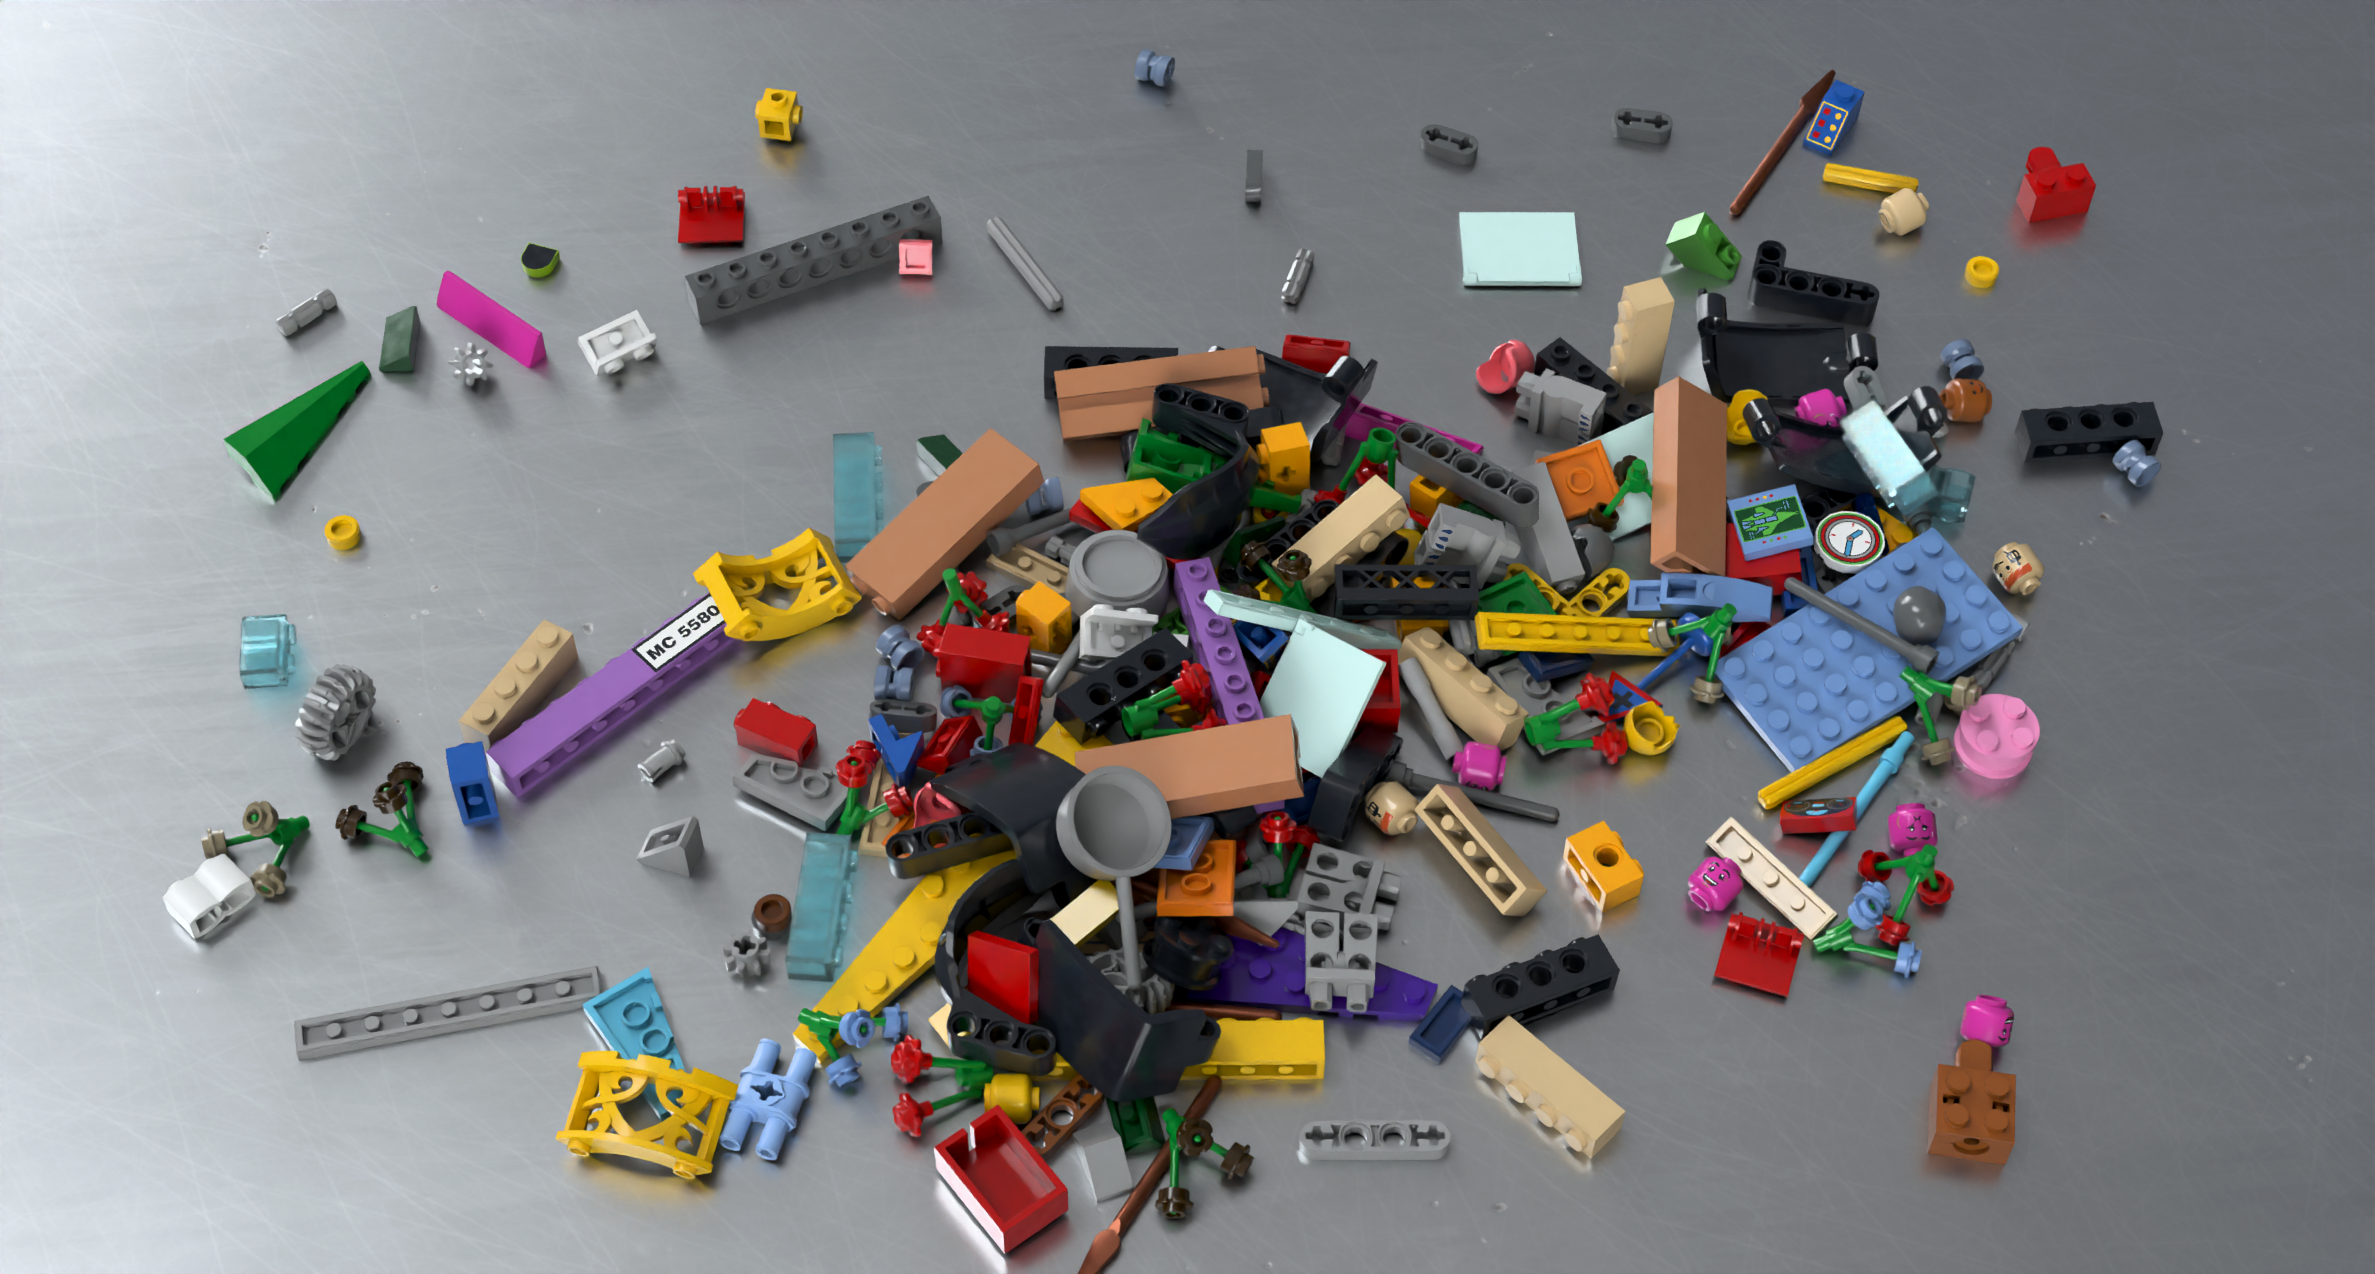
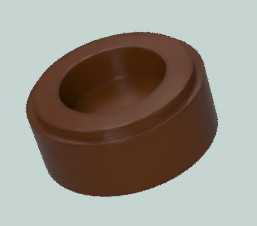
[754,894,792,933]

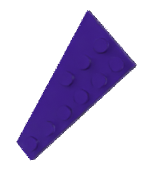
[1186,927,1438,1022]

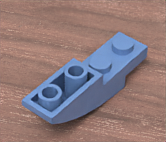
[1627,573,1773,622]

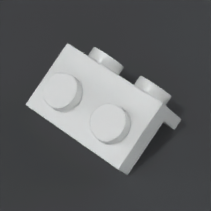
[577,310,658,376]
[1079,604,1158,660]

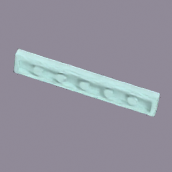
[1204,589,1402,653]

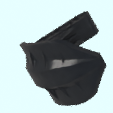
[1137,383,1260,560]
[935,858,1057,1076]

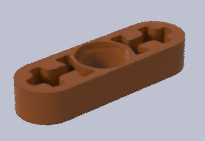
[1021,1074,1105,1162]

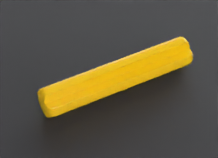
[1823,163,1918,194]

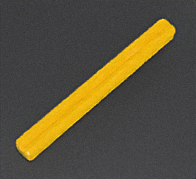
[1757,716,1908,809]

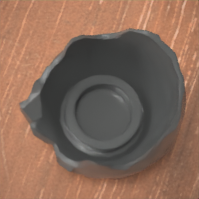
[1569,524,1615,580]
[1893,586,1946,646]

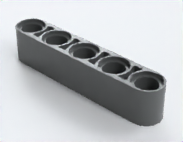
[1396,422,1539,528]

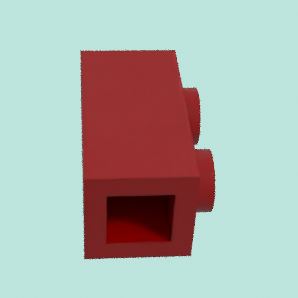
[734,698,818,768]

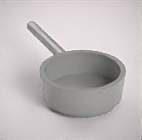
[1042,530,1170,698]
[1056,766,1172,992]

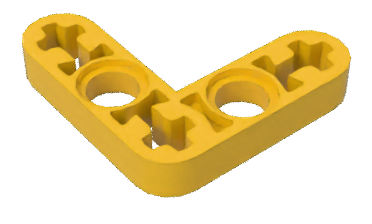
[1503,563,1630,617]

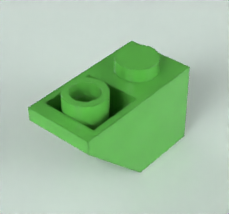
[1665,212,1742,280]

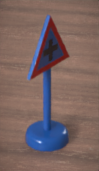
[1597,613,1714,726]

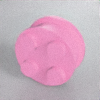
[1953,694,2040,779]

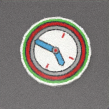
[1814,511,1885,574]

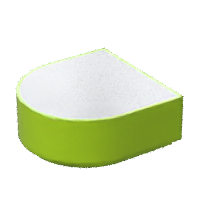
[521,242,560,278]

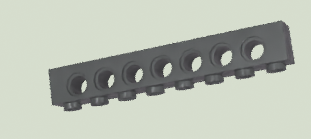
[685,196,943,325]

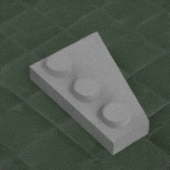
[1487,658,1605,755]
[733,753,863,831]

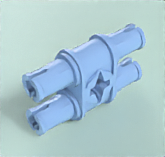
[719,1039,817,1160]

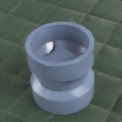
[1134,49,1175,87]
[1940,339,1984,380]
[2112,440,2162,487]
[1025,477,1064,516]
[876,625,925,670]
[874,665,915,702]

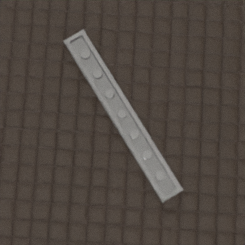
[294,966,603,1060]

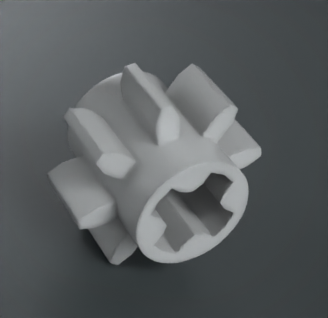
[448,342,493,385]
[723,930,770,979]

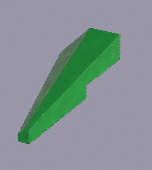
[223,361,371,500]
[1126,418,1302,514]

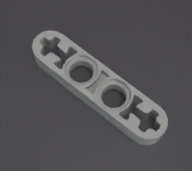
[1299,1120,1451,1160]

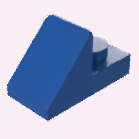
[868,714,925,789]

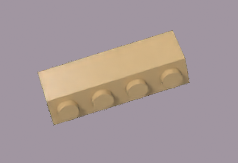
[1607,277,1675,395]
[1271,475,1410,602]
[458,619,579,753]
[1398,626,1529,751]
[1414,784,1547,917]
[1475,1015,1625,1158]

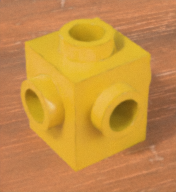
[755,88,803,141]

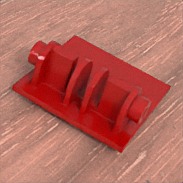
[678,186,745,243]
[1714,912,1804,997]

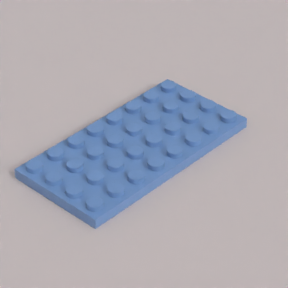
[1714,527,2023,773]

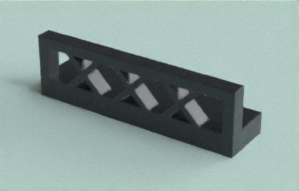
[1334,564,1479,620]

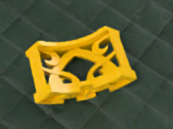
[693,527,862,641]
[555,1051,739,1179]

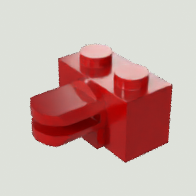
[2016,147,2096,223]

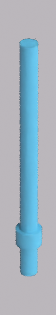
[1799,731,1915,888]

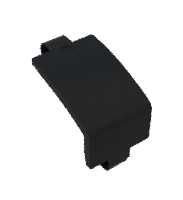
[1696,288,1878,407]
[1208,346,1378,462]
[1742,386,1948,498]
[929,742,1098,909]
[1017,916,1221,1102]

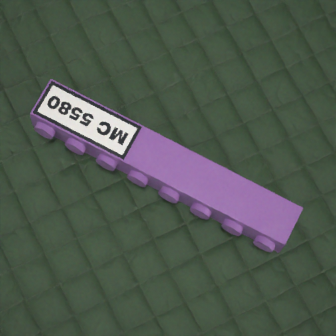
[486,592,736,798]

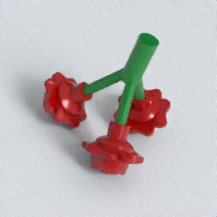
[916,568,1011,656]

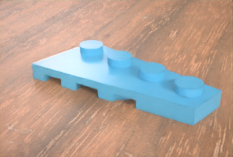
[582,967,686,1121]

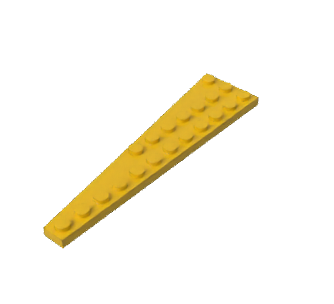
[793,720,1114,1064]

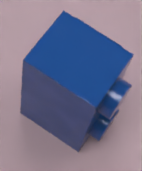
[445,741,499,824]

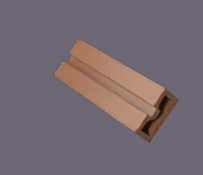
[1054,346,1270,442]
[1650,376,1727,577]
[845,428,1044,621]
[1075,714,1304,819]

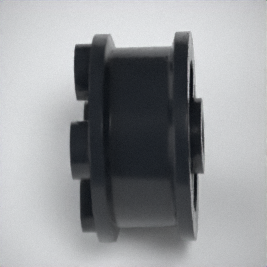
[1142,916,1234,991]

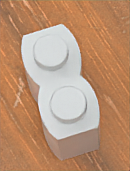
[163,854,256,939]

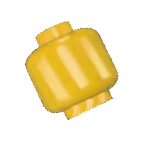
[984,1073,1040,1124]

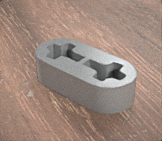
[1844,366,1890,428]

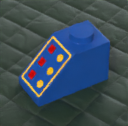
[1803,80,1864,156]
[1233,620,1289,670]

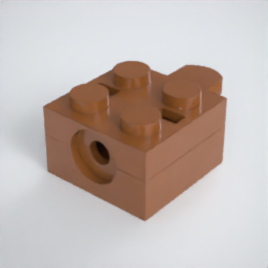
[1927,1039,2016,1165]

